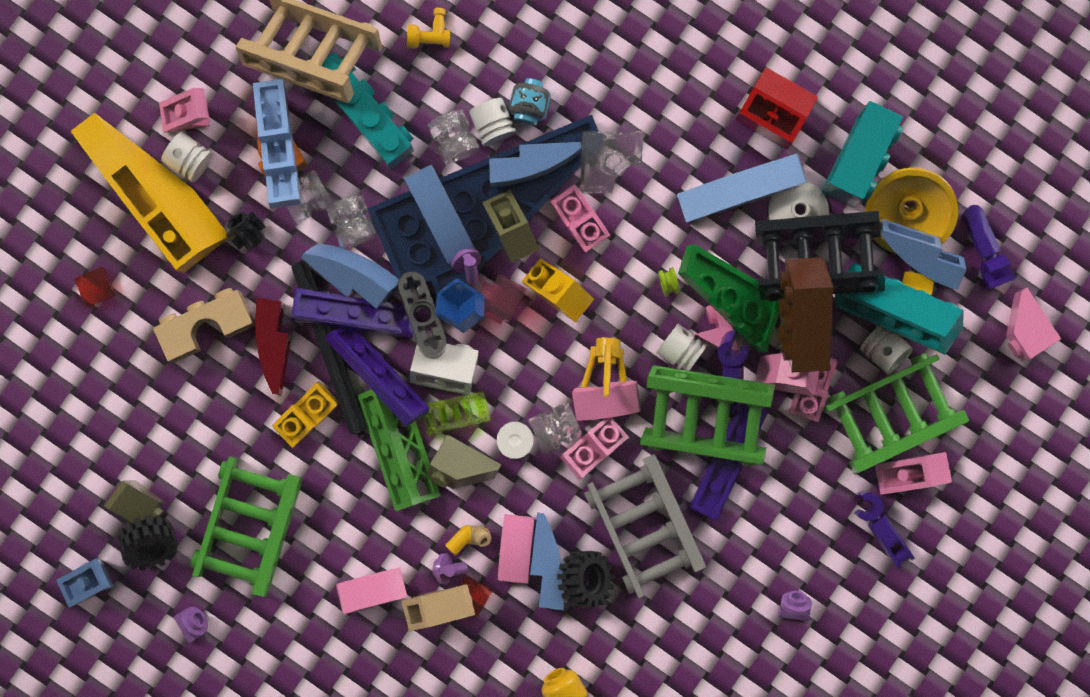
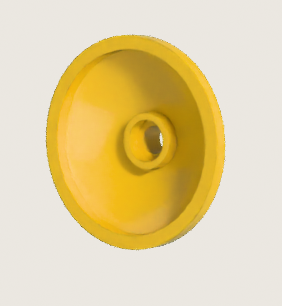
[865,168,958,254]

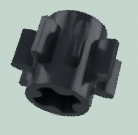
[226,212,266,250]

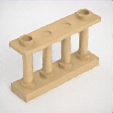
[236,0,382,103]

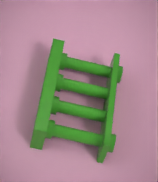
[823,352,969,473]
[640,365,775,466]
[190,456,304,597]

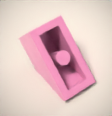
[1006,288,1061,361]
[755,353,820,396]
[875,452,952,495]

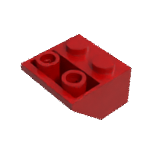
[735,67,818,150]

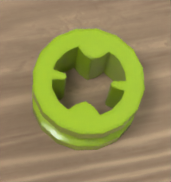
[658,267,680,297]

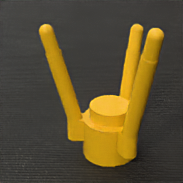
[580,337,627,397]

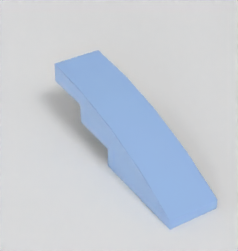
[253,79,301,209]
[677,154,808,223]

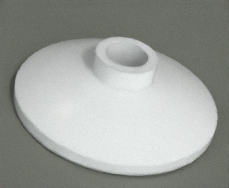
[768,183,829,220]

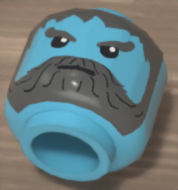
[508,78,551,125]

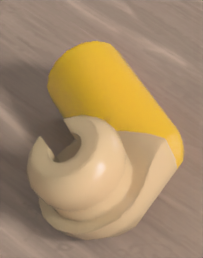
[445,525,492,555]

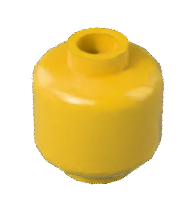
[541,668,587,697]

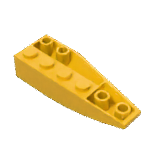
[71,113,228,274]

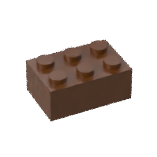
[778,257,833,373]

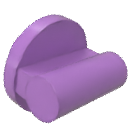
[451,249,481,285]
[432,553,468,584]
[778,591,812,622]
[173,607,208,643]

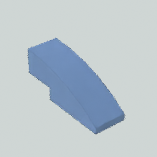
[489,142,581,188]
[404,164,475,265]
[880,219,967,290]
[301,243,399,309]
[530,512,564,610]

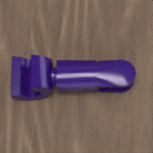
[962,205,1017,289]
[717,330,749,415]
[854,491,915,570]

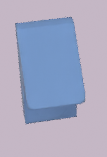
[56,558,114,608]

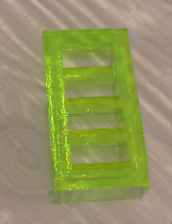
[423,391,491,436]

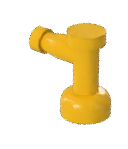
[407,8,450,49]

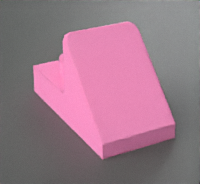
[159,88,210,132]
[695,305,738,350]

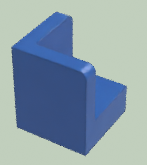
[435,279,485,333]

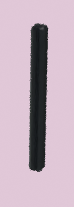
[291,260,367,434]

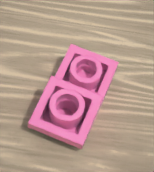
[549,184,610,252]
[789,358,837,422]
[572,381,641,421]
[560,417,629,480]
[498,514,535,584]
[336,567,407,615]

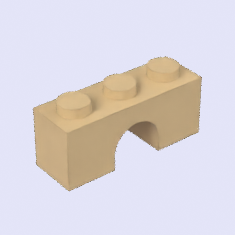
[153,288,255,363]

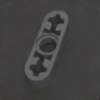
[398,272,446,358]

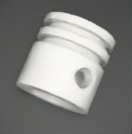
[469,98,516,146]
[161,132,213,183]
[656,324,707,371]
[860,326,913,375]
[497,422,534,459]

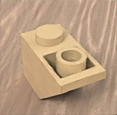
[401,584,475,631]

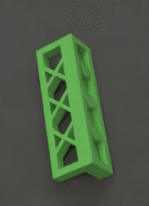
[357,389,440,512]

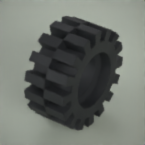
[117,515,178,571]
[557,551,615,608]

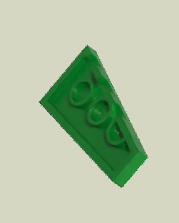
[678,244,779,352]

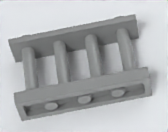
[584,454,706,598]

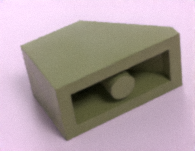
[482,190,539,263]
[426,434,501,489]
[104,480,165,523]

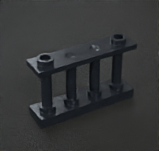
[755,211,885,301]

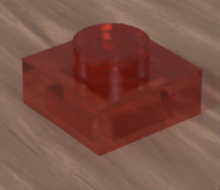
[74,267,116,308]
[460,575,493,617]

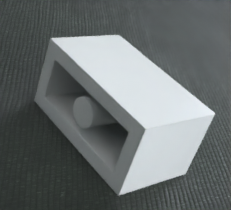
[410,337,479,395]

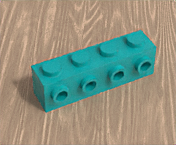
[322,51,414,170]
[835,263,964,355]

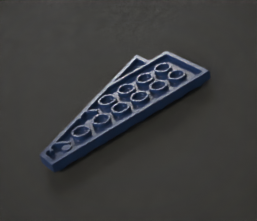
[367,115,604,294]

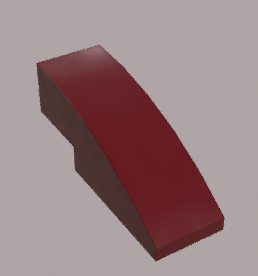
[255,298,292,396]

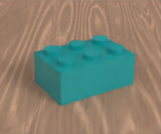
[822,101,904,208]

